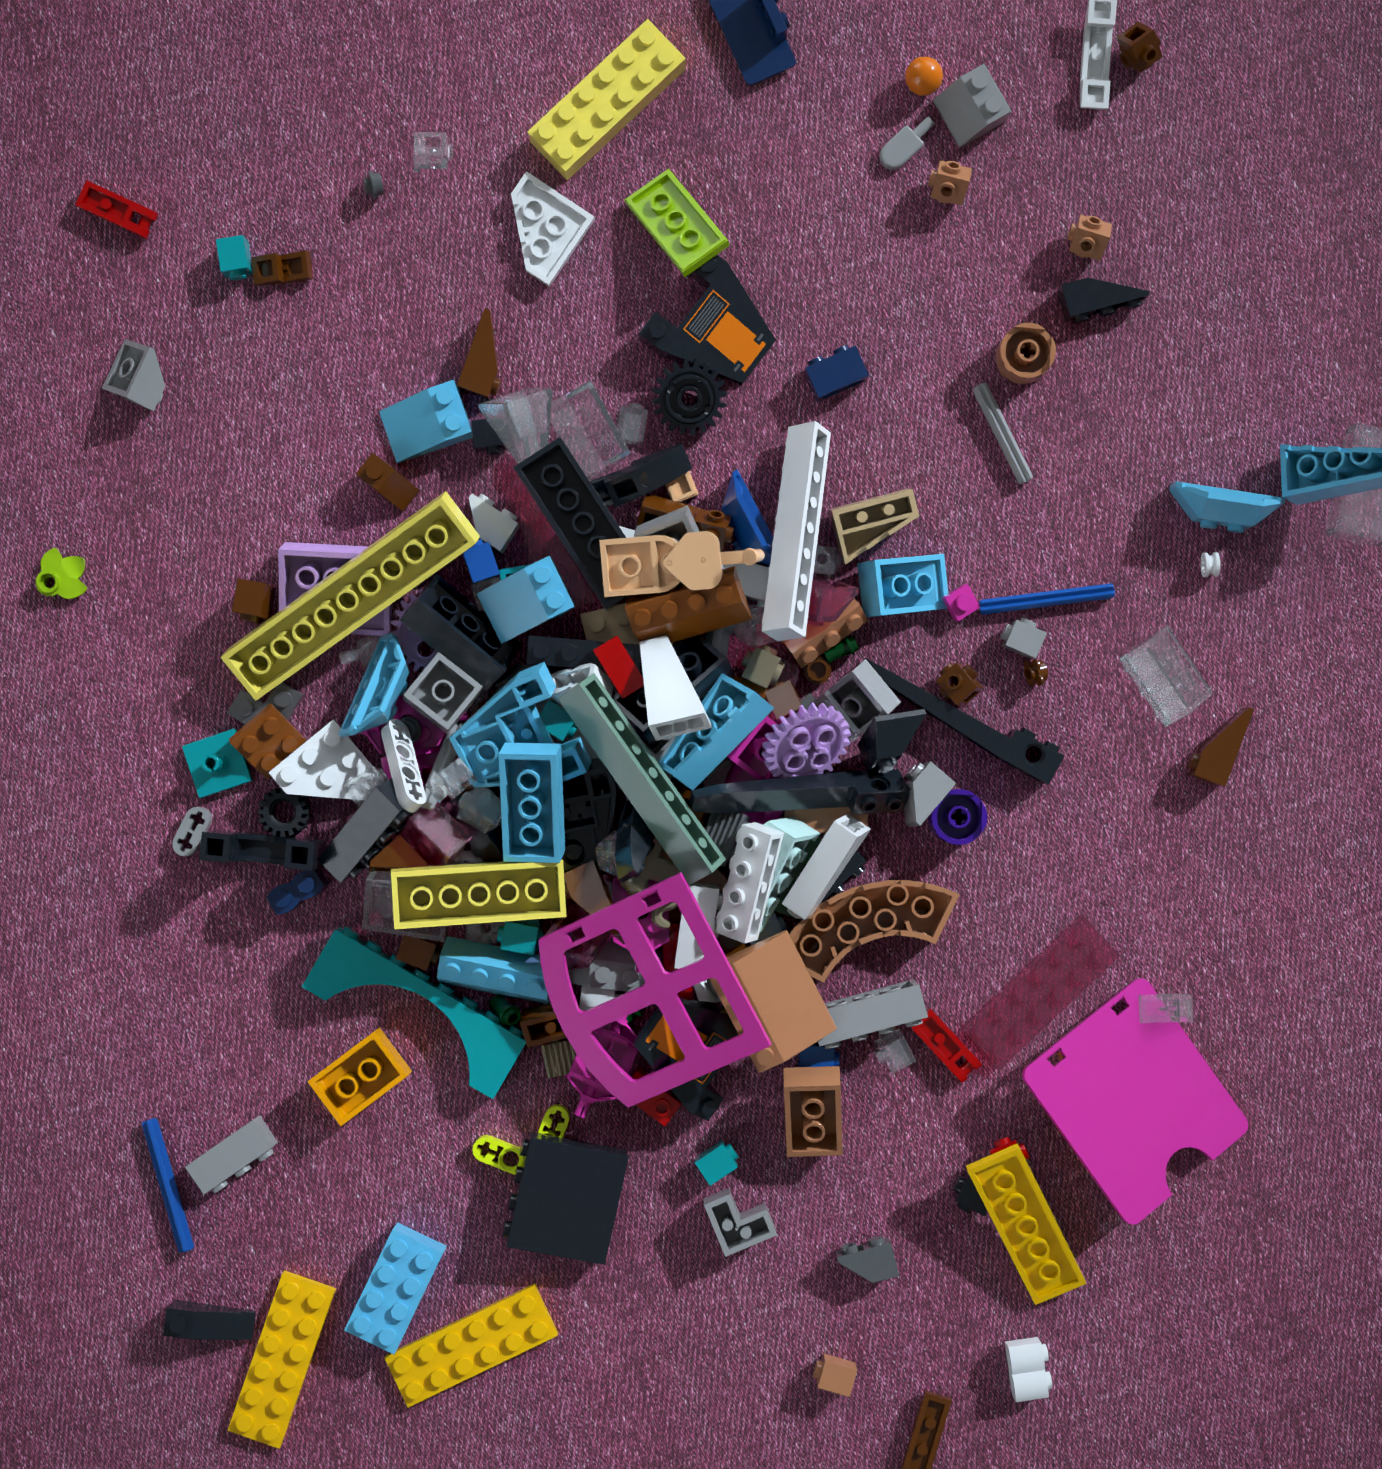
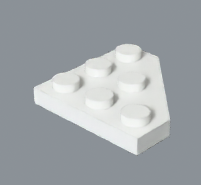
[511,171,595,287]
[268,719,386,801]

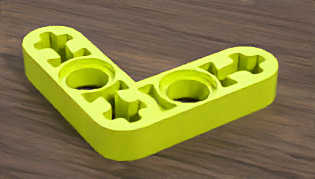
[472,1104,570,1175]

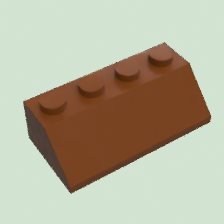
[625,566,752,643]

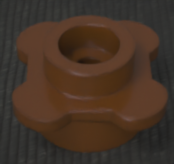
[1023,659,1048,687]

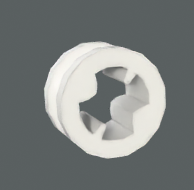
[1200,552,1220,577]

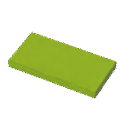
[624,168,730,277]

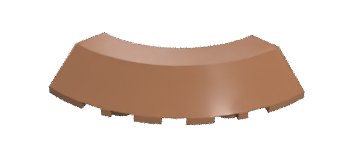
[789,880,960,983]

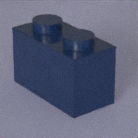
[804,345,869,403]

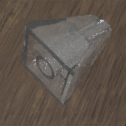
[478,388,553,464]

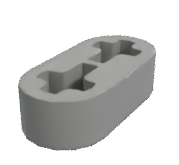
[172,807,212,856]

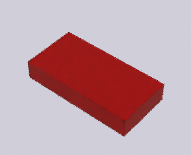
[592,635,644,699]

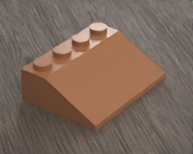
[709,930,837,1073]

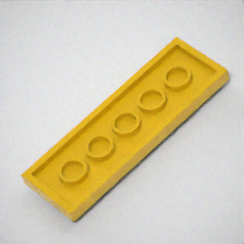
[966,1143,1086,1305]
[227,1270,336,1449]
[384,1283,558,1407]

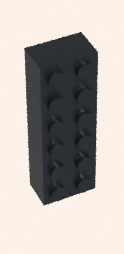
[513,436,631,611]

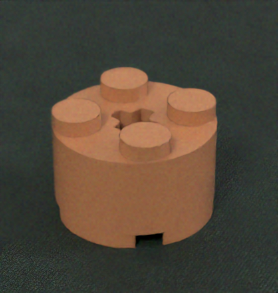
[996,323,1056,384]

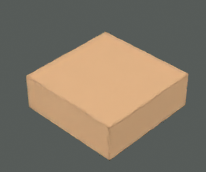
[665,471,699,503]

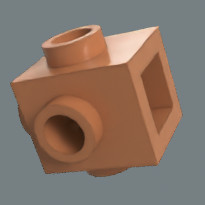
[928,160,972,206]
[1067,214,1112,261]

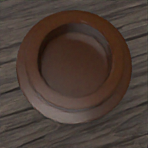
[804,657,831,684]

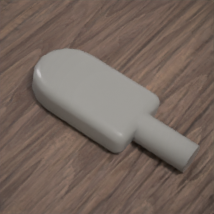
[879,117,934,170]

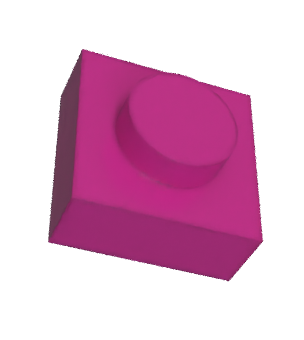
[942,584,980,621]

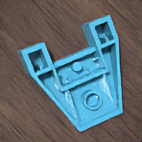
[449,662,592,788]

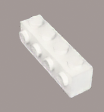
[716,822,784,944]

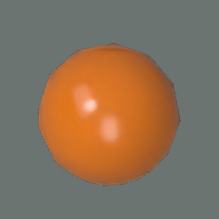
[905,57,943,96]

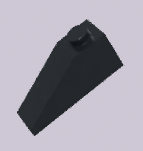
[163,1300,257,1340]

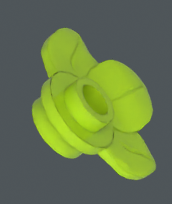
[36,548,87,599]

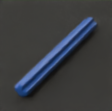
[979,583,1115,615]
[142,1118,194,1253]

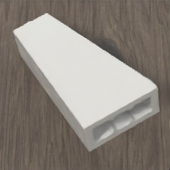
[639,635,712,741]
[782,814,871,920]

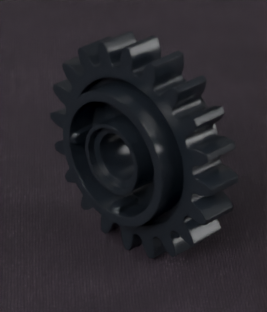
[651,358,727,436]

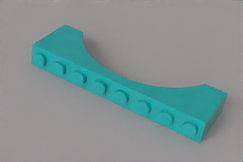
[301,926,526,1099]

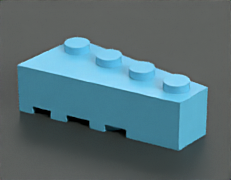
[1280,444,1382,505]
[658,673,774,791]

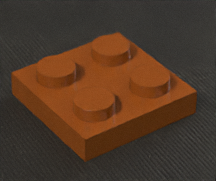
[229,703,307,779]

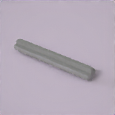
[973,383,1033,484]
[421,723,463,810]

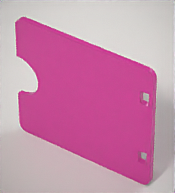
[1022,978,1248,1225]

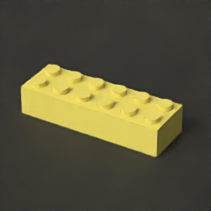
[527,19,686,181]
[391,859,566,929]

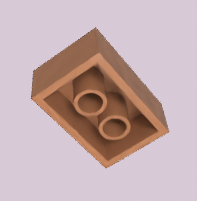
[783,1066,843,1157]

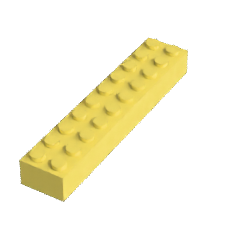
[221,491,480,701]

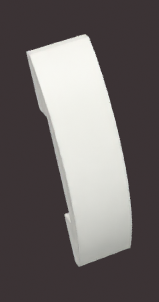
[1080,0,1117,110]

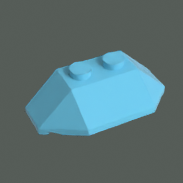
[1169,481,1285,533]
[338,633,409,737]

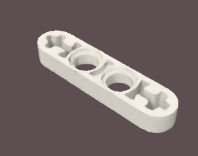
[381,719,426,812]

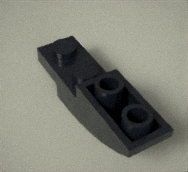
[590,443,692,507]
[615,800,655,883]

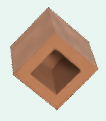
[813,1353,857,1397]

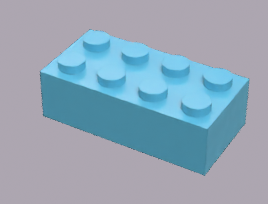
[499,743,565,863]
[344,1222,447,1355]

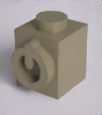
[741,645,786,689]

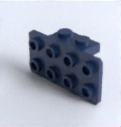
[708,0,796,86]

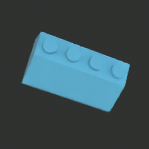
[437,936,549,1004]

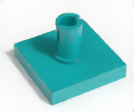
[182,729,254,798]

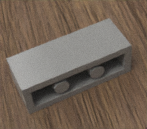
[185,1115,278,1194]

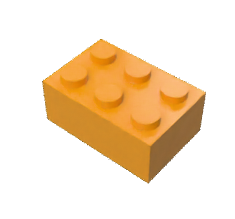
[307,1027,412,1126]

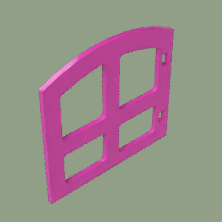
[538,872,772,1108]

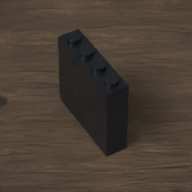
[502,1131,629,1265]

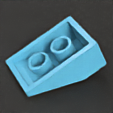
[379,380,473,464]
[857,554,948,617]
[477,556,576,644]

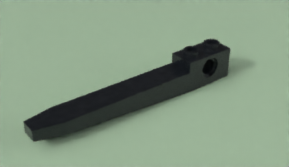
[862,658,1065,785]
[688,769,910,814]

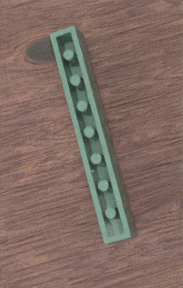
[558,673,726,885]

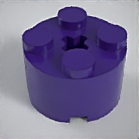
[928,789,987,845]

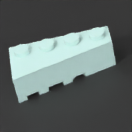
[760,816,820,932]

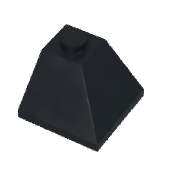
[857,709,926,773]

